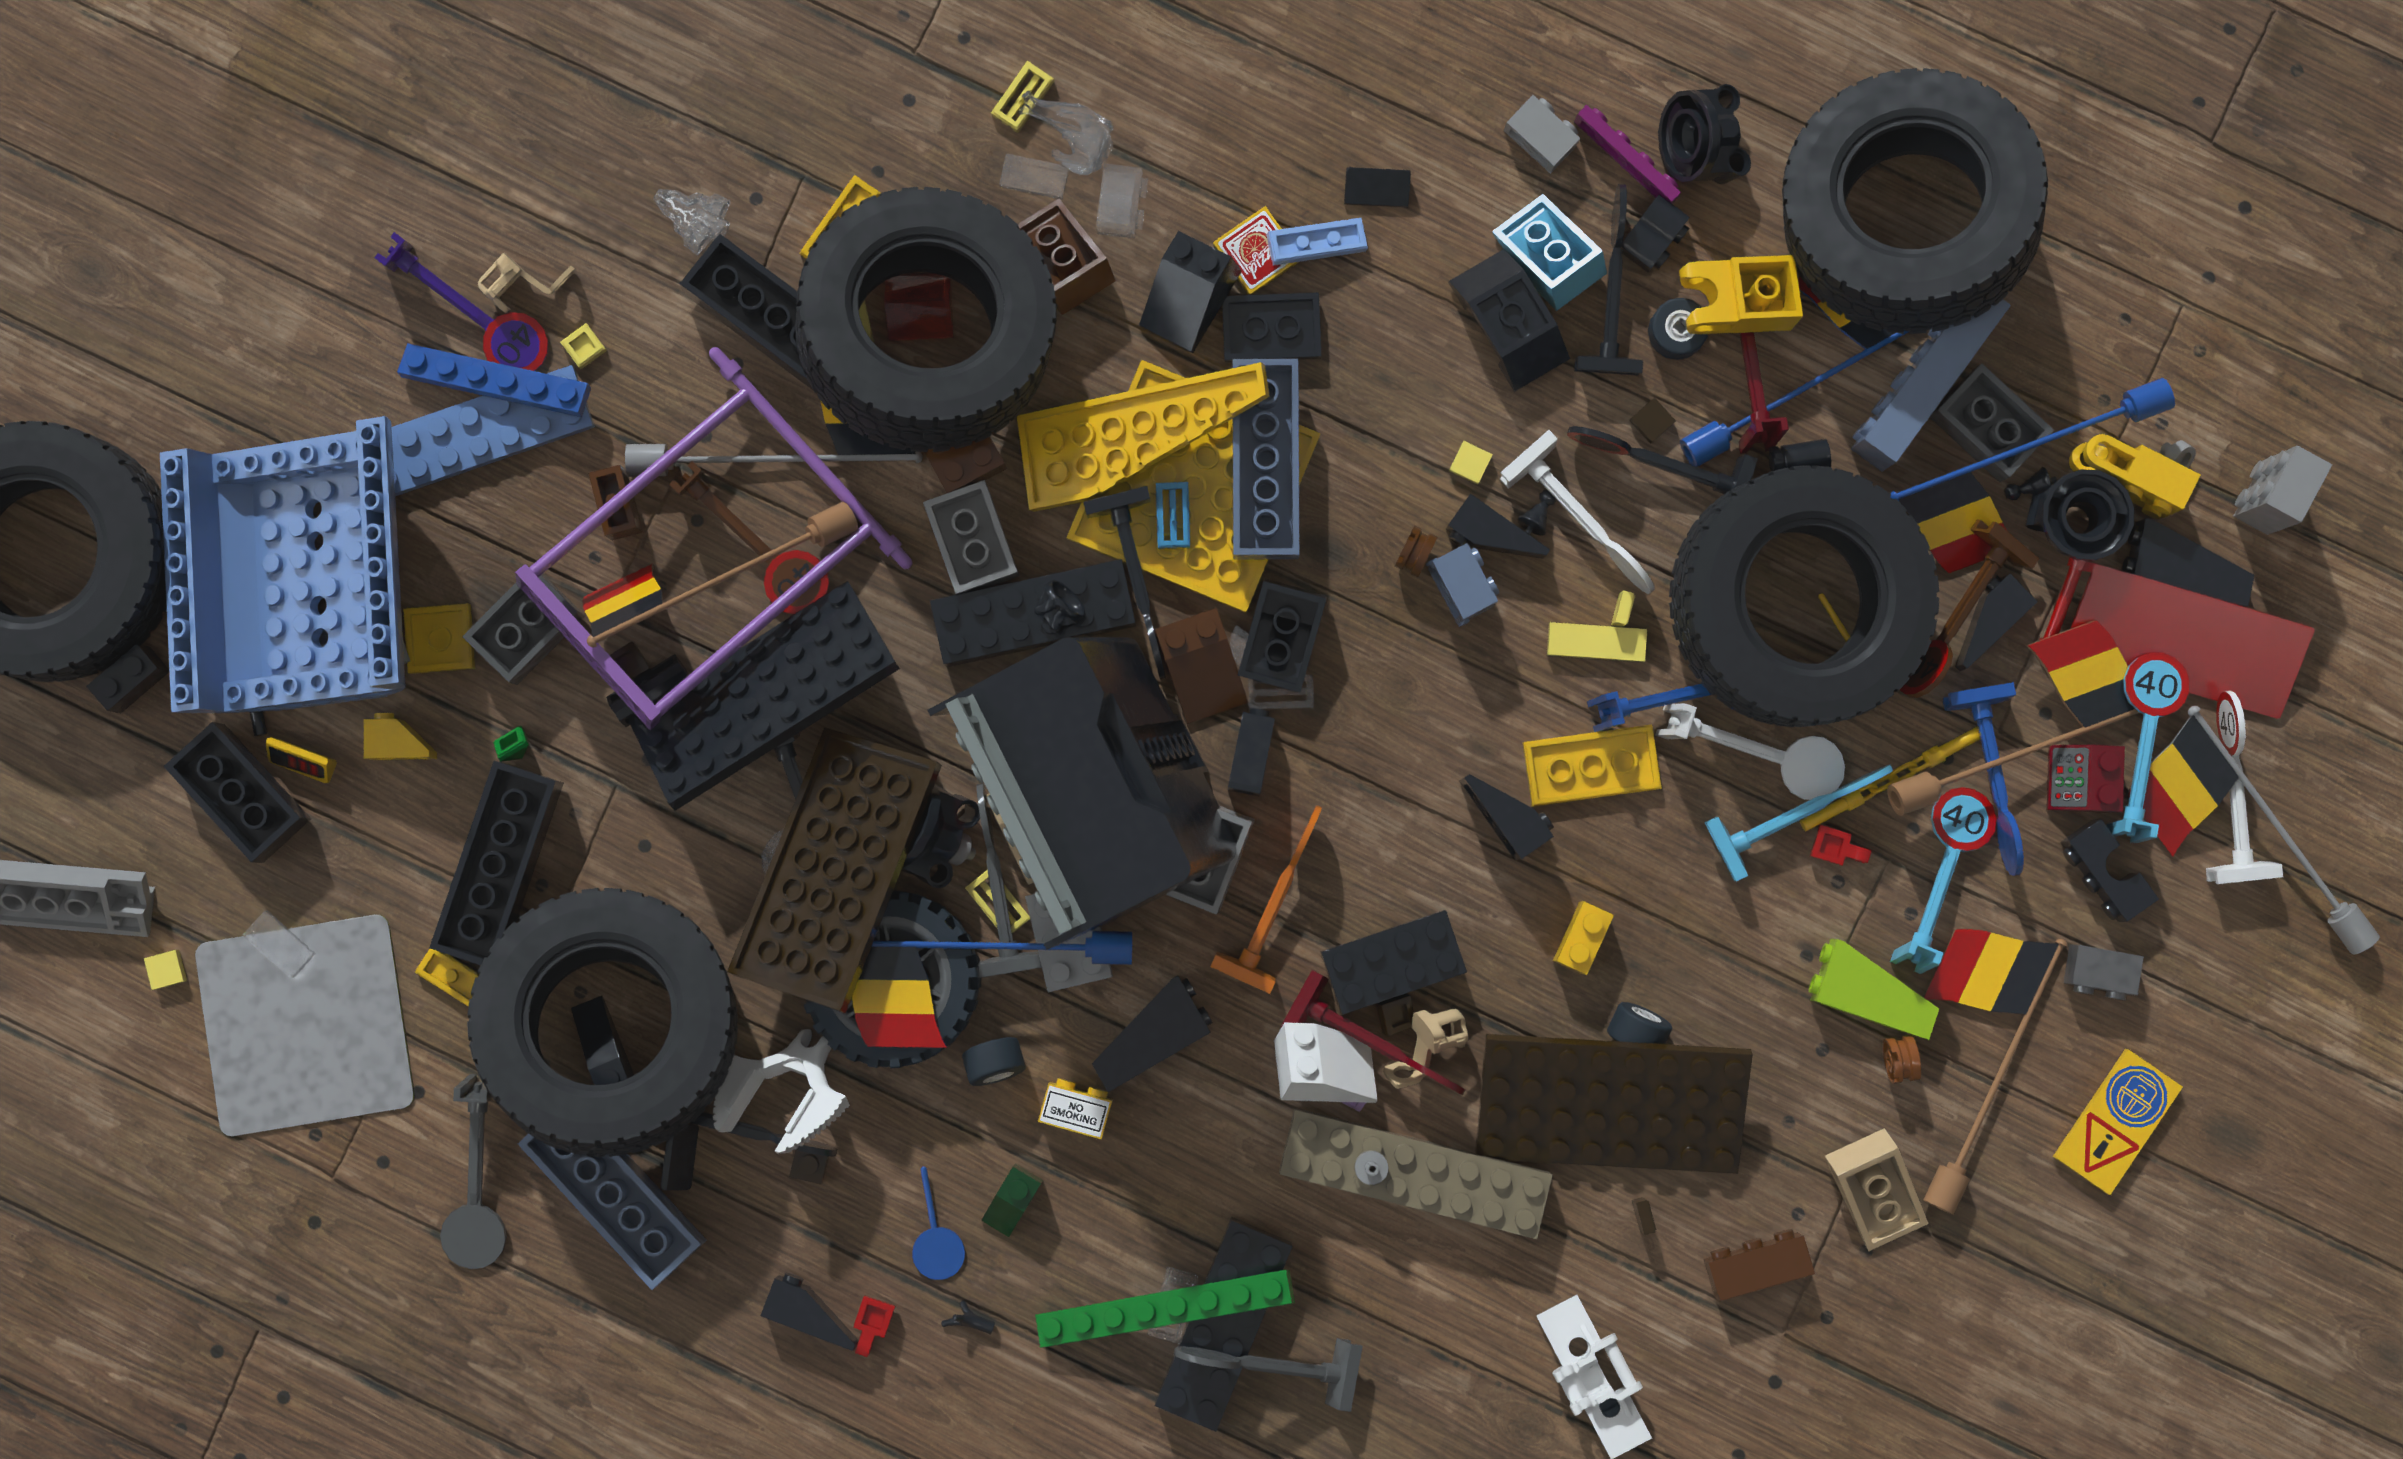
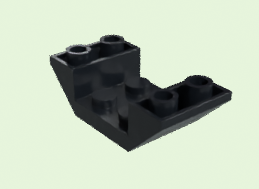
[1448,249,1570,392]

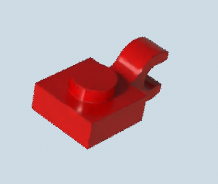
[1810,825,1872,866]
[853,1295,896,1357]

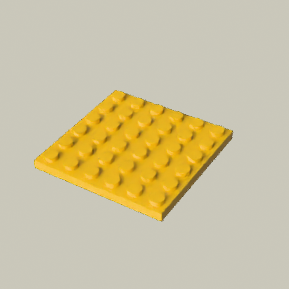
[1066,360,1321,613]

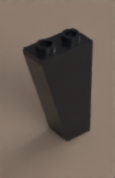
[2122,518,2255,607]
[1092,975,1213,1092]

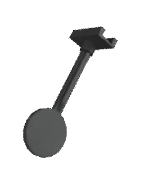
[976,783,1042,978]
[440,1074,507,1269]
[1174,1338,1363,1412]

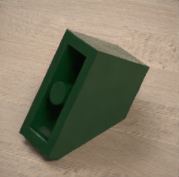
[981,1164,1043,1237]

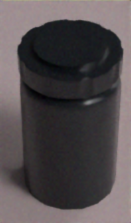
[1769,439,1831,472]

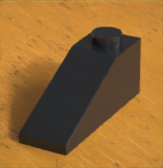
[1446,494,1550,559]
[1955,573,2038,671]
[571,995,634,1085]
[760,1273,859,1351]

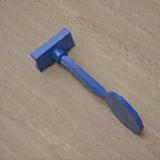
[1942,682,2024,876]
[1587,684,1735,732]

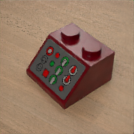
[2046,745,2125,813]

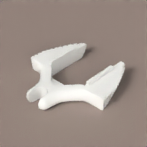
[713,1029,850,1154]

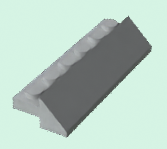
[0,860,155,937]

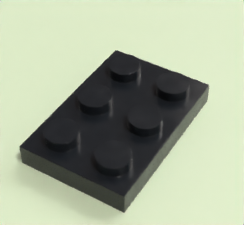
[1222,292,1322,363]

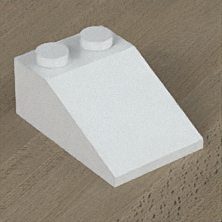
[1274,1022,1377,1103]

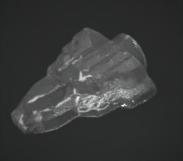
[653,189,731,256]

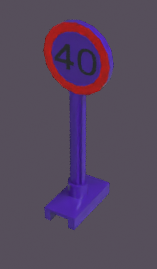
[374,232,548,371]

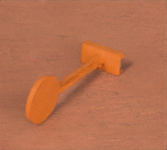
[1210,805,1322,994]

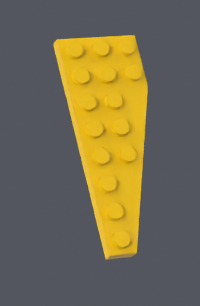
[1017,362,1270,512]

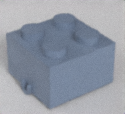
[1426,543,1500,627]

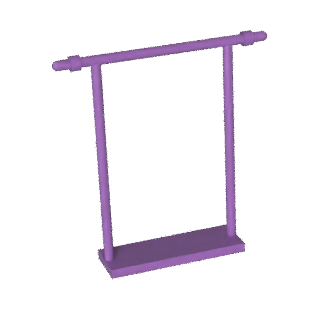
[515,347,912,730]

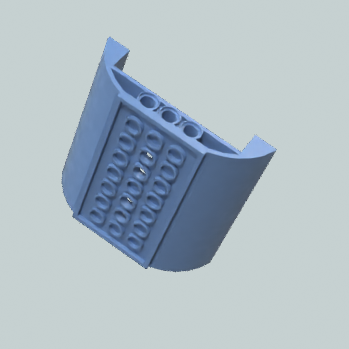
[160,416,405,713]

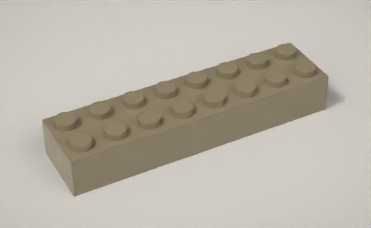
[1279,1108,1553,1239]

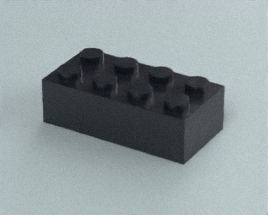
[163,722,311,863]
[1320,910,1467,1015]

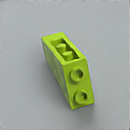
[1809,939,1939,1040]

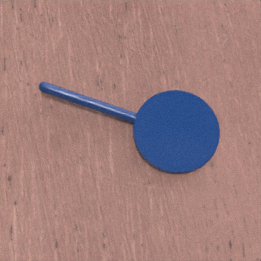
[912,1166,965,1280]

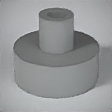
[2160,440,2196,468]
[949,833,976,865]
[1354,1150,1388,1185]

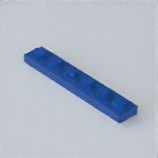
[397,343,591,417]

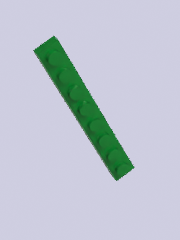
[1035,1270,1295,1348]

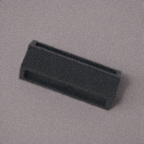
[606,654,689,727]

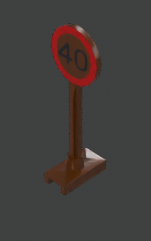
[669,461,829,614]
[1900,519,2040,698]

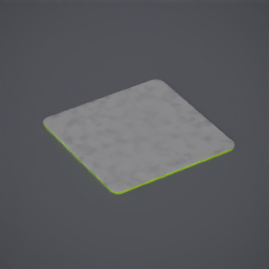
[195,915,414,1136]

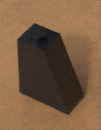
[1227,708,1275,797]

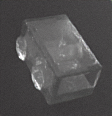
[1096,163,1148,239]

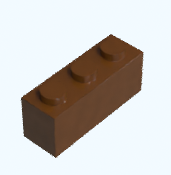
[1703,1229,1815,1301]

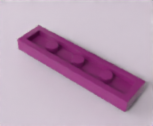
[1574,105,1681,204]

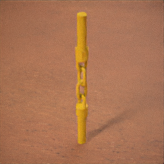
[1800,726,1980,832]

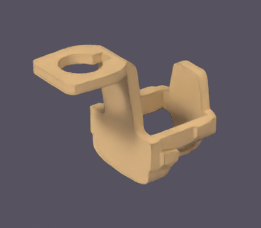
[478,253,576,313]
[1383,1009,1468,1089]

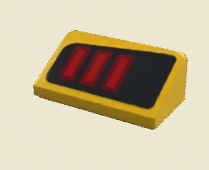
[266,737,337,783]

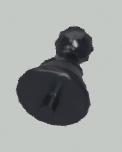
[2004,467,2057,501]
[1517,489,1557,536]

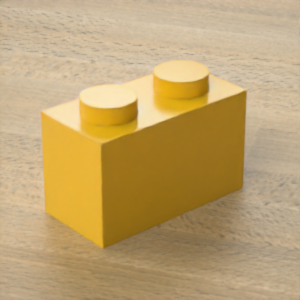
[1553,901,1614,975]

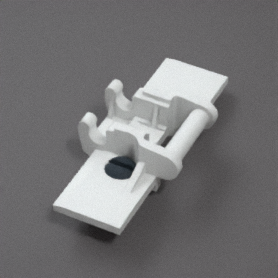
[1536,1294,1652,1459]

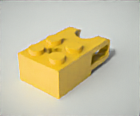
[1679,255,1803,334]
[2069,434,2201,519]

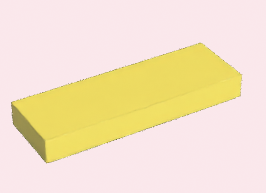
[1547,622,1647,662]

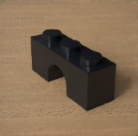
[2060,819,2159,922]

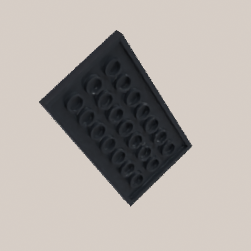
[628,581,900,811]

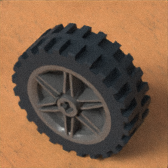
[804,891,981,1069]

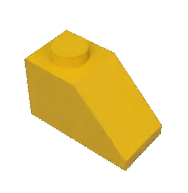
[364,713,437,760]

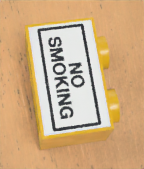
[1038,1078,1113,1139]

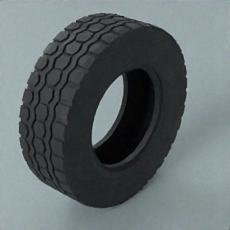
[1782,68,2048,334]
[795,187,1057,452]
[0,421,167,682]
[1669,466,1940,727]
[467,888,738,1157]

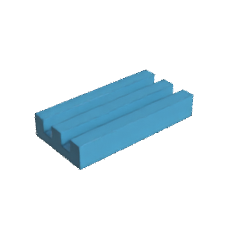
[1156,482,1190,549]

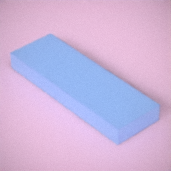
[1266,218,1368,265]

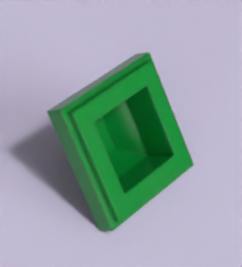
[493,726,529,762]

